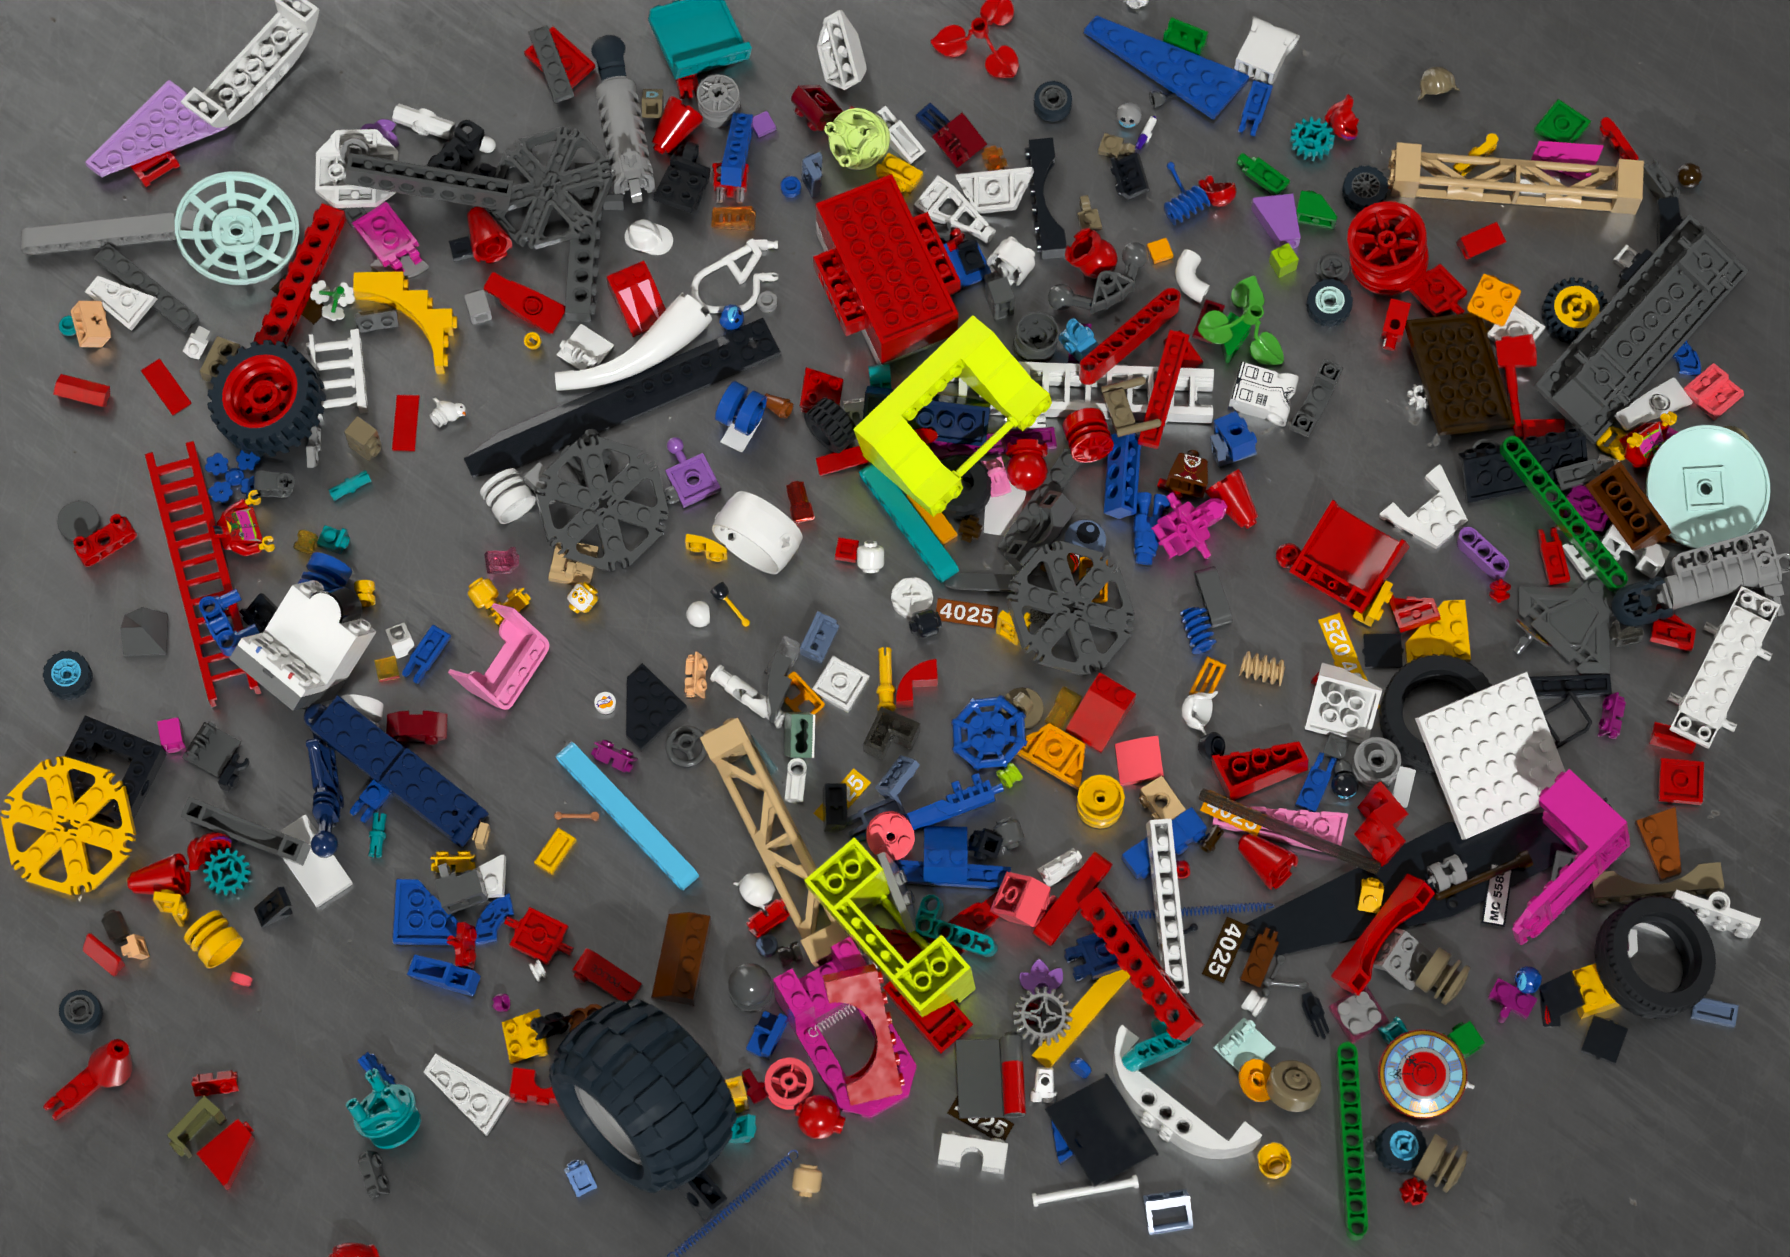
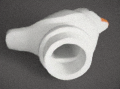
[429,397,466,427]

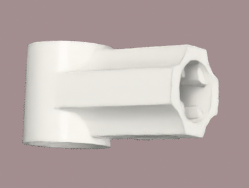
[784,758,807,803]

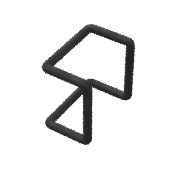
[1543,691,1592,748]

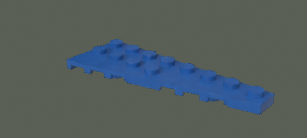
[1084,15,1249,120]

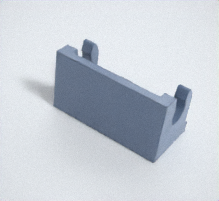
[800,611,839,664]

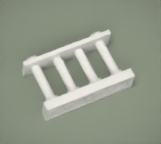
[306,329,368,419]

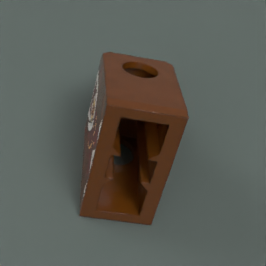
[1165,450,1208,498]

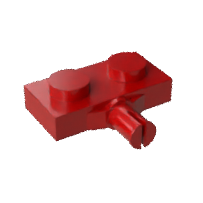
[447,922,477,970]

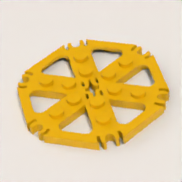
[0,756,136,895]

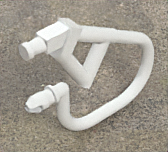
[691,238,779,314]

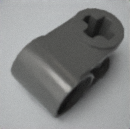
[254,470,295,498]

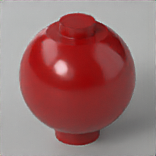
[795,1095,846,1139]

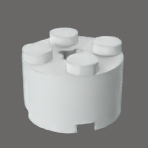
[987,236,1035,286]

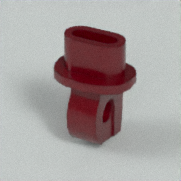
[741,1068,769,1105]

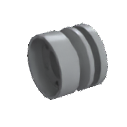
[697,74,741,128]

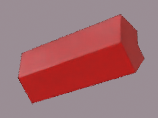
[53,374,110,407]

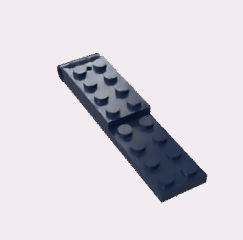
[310,695,489,848]

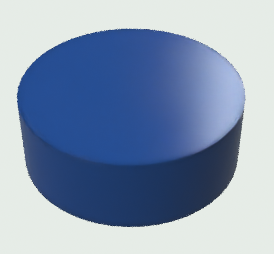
[781,176,801,198]
[1070,1057,1092,1078]

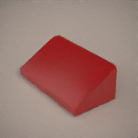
[83,933,125,976]

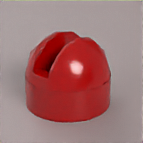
[1176,860,1190,879]

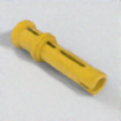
[876,647,896,713]

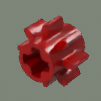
[1399,1177,1429,1206]

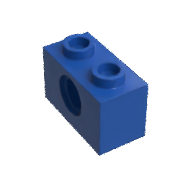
[1213,411,1257,462]

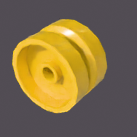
[1076,774,1125,829]

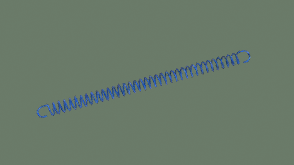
[1122,902,1274,920]
[667,1150,798,1257]

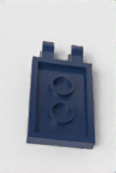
[1064,918,1154,981]

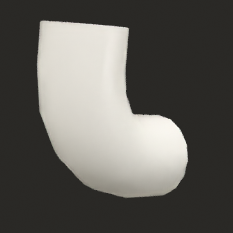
[1175,249,1210,304]

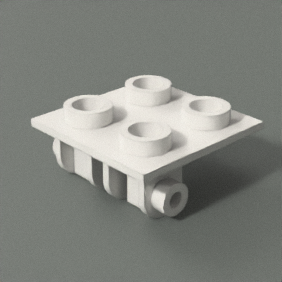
[557,324,614,370]

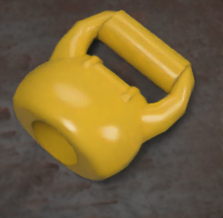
[1596,426,1627,461]

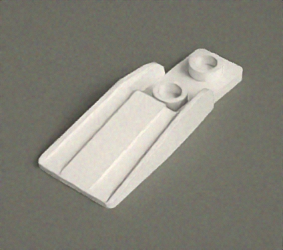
[1615,378,1693,431]

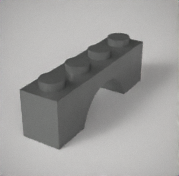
[1003,490,1077,574]

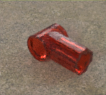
[786,481,815,524]

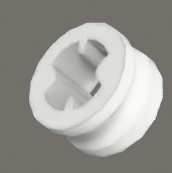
[529,960,547,982]

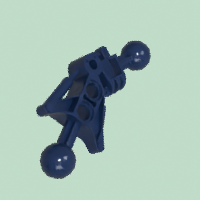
[304,703,344,858]

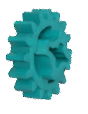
[1290,117,1335,161]
[203,848,251,896]

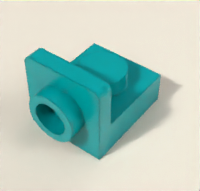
[317,525,350,554]

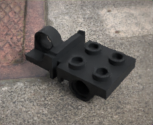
[427,120,485,172]
[653,141,711,213]

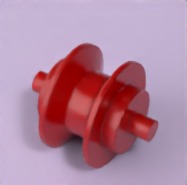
[1489,578,1511,603]

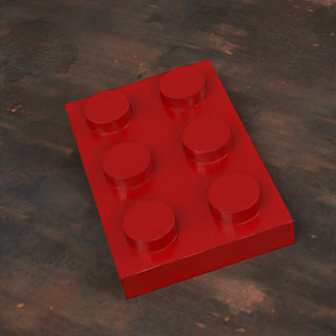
[524,26,596,88]

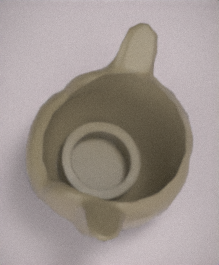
[1418,67,1460,100]

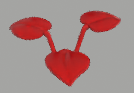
[930,0,1019,78]

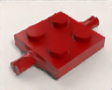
[1408,264,1467,317]
[504,907,574,965]

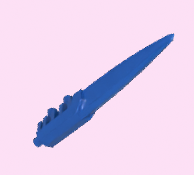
[850,773,1004,842]

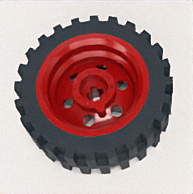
[207,340,326,457]

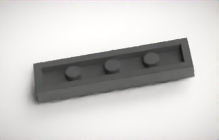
[528,25,574,103]

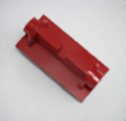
[746,898,790,938]
[191,1070,239,1097]

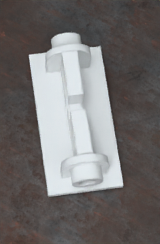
[1037,848,1084,887]

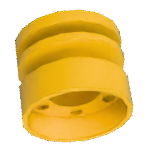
[183,910,243,968]

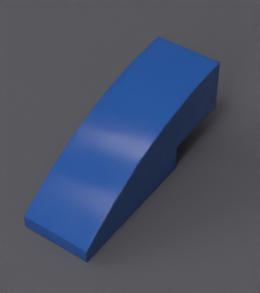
[407,954,481,997]

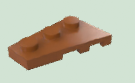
[1635,807,1681,882]

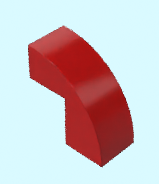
[896,659,938,708]

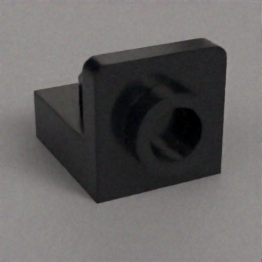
[957,239,985,275]

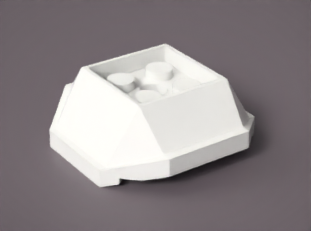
[315,129,399,208]

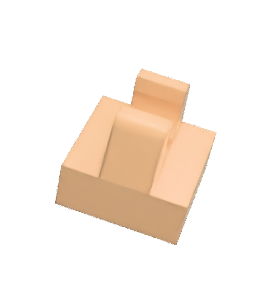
[121,934,150,960]

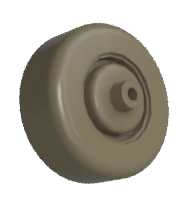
[1266,1060,1321,1112]

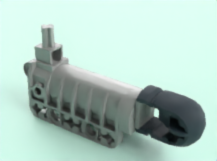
[591,35,656,203]
[1612,530,1790,627]

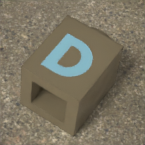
[642,89,664,118]

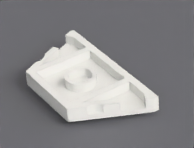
[956,167,1034,214]

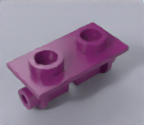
[1598,692,1626,739]
[591,739,638,773]

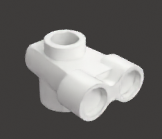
[1030,1067,1057,1103]

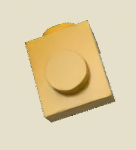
[1357,878,1384,914]

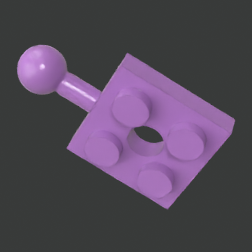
[665,437,721,508]

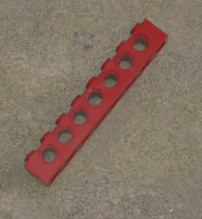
[253,203,346,346]
[1078,887,1204,1041]

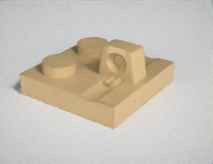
[548,543,599,585]

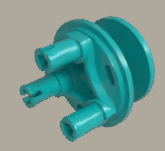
[346,1069,421,1149]

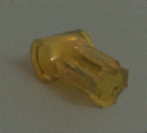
[1045,686,1083,730]

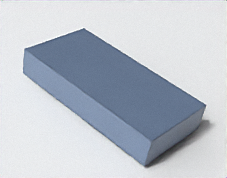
[1691,997,1739,1028]

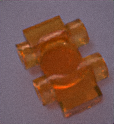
[981,145,1007,171]

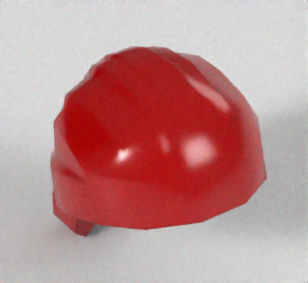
[1198,175,1237,207]

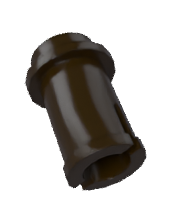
[1199,825,1224,853]

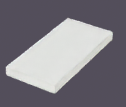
[279,814,353,908]

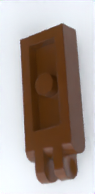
[1239,927,1279,988]

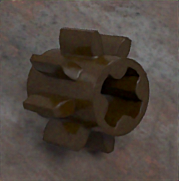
[958,515,983,543]

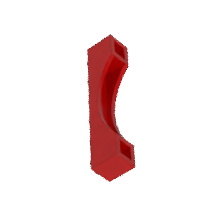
[1331,874,1435,996]

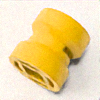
[354,580,375,607]

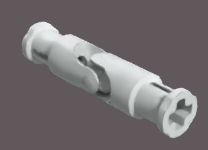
[710,665,785,729]

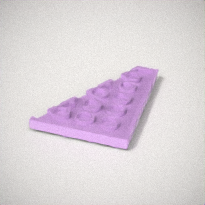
[85,80,228,177]

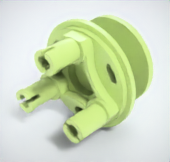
[824,108,890,170]

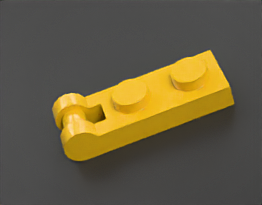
[1453,133,1498,176]

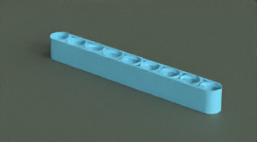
[555,742,699,891]

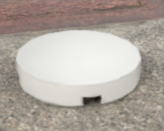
[891,577,933,619]

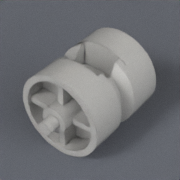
[1426,854,1468,892]

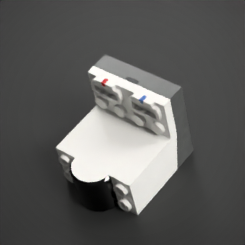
[229,580,377,711]

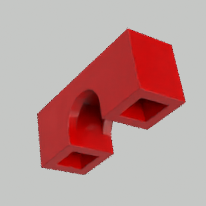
[509,1067,560,1107]

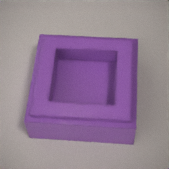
[753,111,776,139]

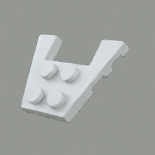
[1379,464,1468,549]

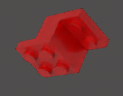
[1354,781,1409,867]

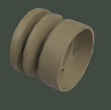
[1414,947,1471,1006]
[1413,1134,1469,1193]

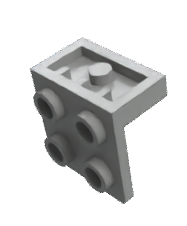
[1373,929,1433,990]

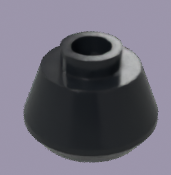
[1198,732,1226,761]

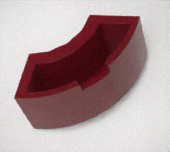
[386,710,448,745]

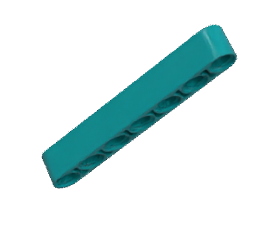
[859,463,959,583]

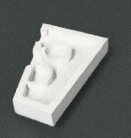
[85,276,157,331]

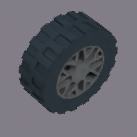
[1342,165,1388,212]

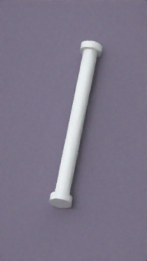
[1031,1175,1139,1207]

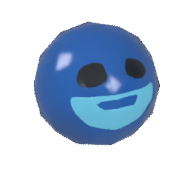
[719,304,744,330]
[1514,966,1542,994]

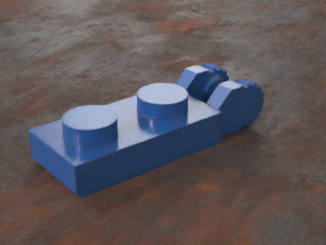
[1238,80,1273,137]
[402,625,451,684]
[1295,752,1337,812]
[350,780,391,823]

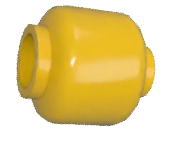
[467,577,499,609]

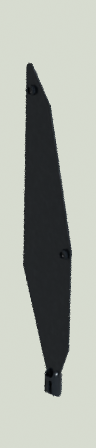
[1239,797,1612,956]

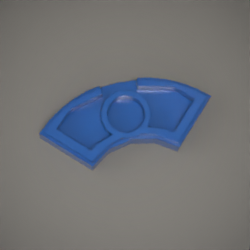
[1672,341,1701,376]

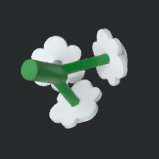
[310,280,355,321]

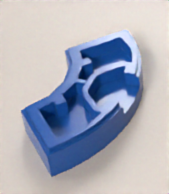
[475,893,514,946]

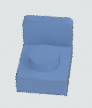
[564,1159,597,1197]

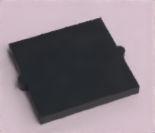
[1362,633,1404,668]
[1540,971,1586,1020]
[1581,1015,1628,1064]

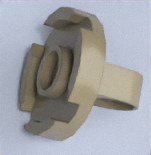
[1002,687,1044,729]

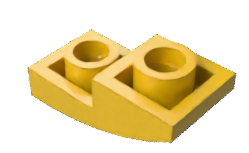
[685,534,728,562]

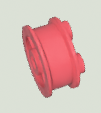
[866,811,915,861]
[765,1058,814,1110]

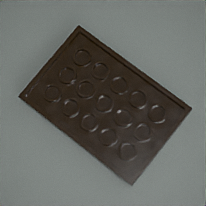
[1405,313,1516,436]

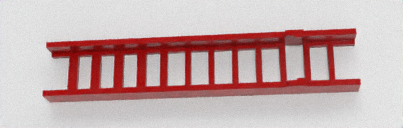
[145,441,261,707]

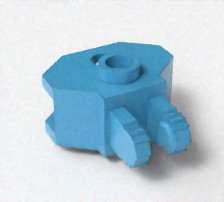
[1059,318,1099,362]

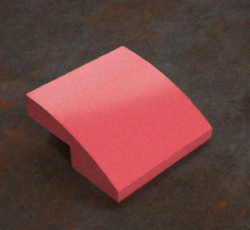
[1684,363,1744,421]
[1115,736,1164,786]

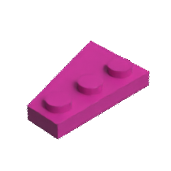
[1531,141,1604,181]

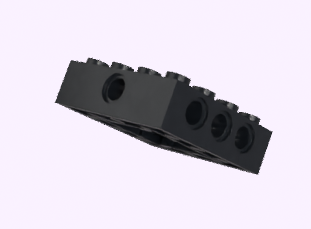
[47,715,167,827]

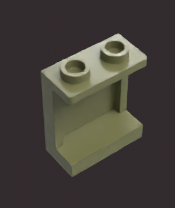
[167,1096,227,1159]

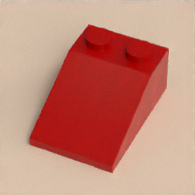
[1065,673,1136,753]

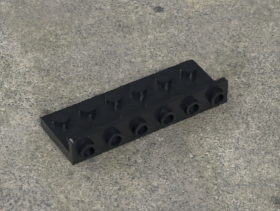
[1458,428,1588,503]

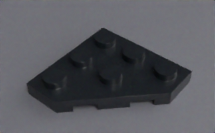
[626,663,687,751]

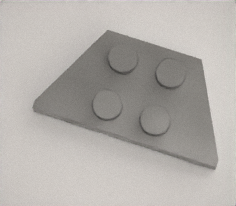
[876,852,916,933]

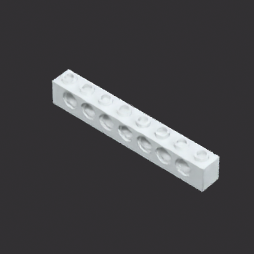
[1146,819,1190,997]

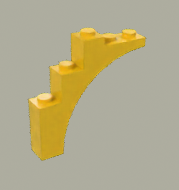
[353,272,458,374]

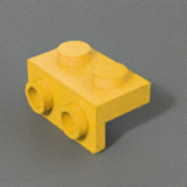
[1353,580,1394,627]
[153,890,190,927]

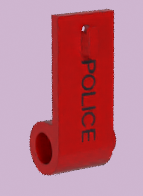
[572,948,642,1002]

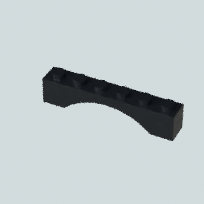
[1025,138,1067,259]

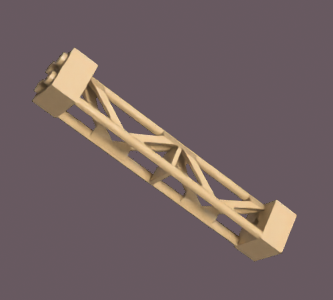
[1387,143,1644,214]
[700,717,857,968]

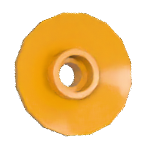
[1239,1059,1272,1102]

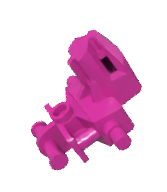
[1151,492,1228,559]

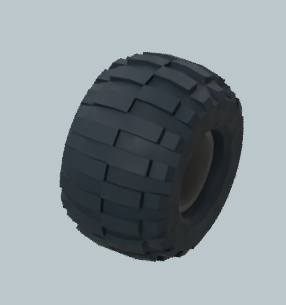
[549,999,737,1193]

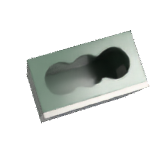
[784,712,815,758]

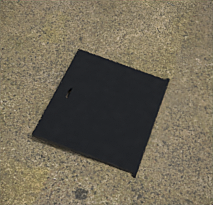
[1045,1073,1159,1187]

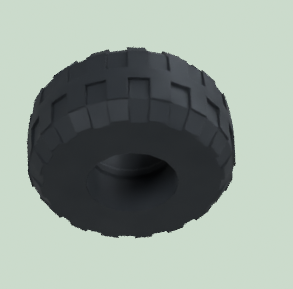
[941,454,992,519]

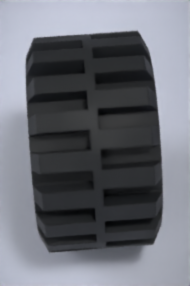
[804,398,856,454]

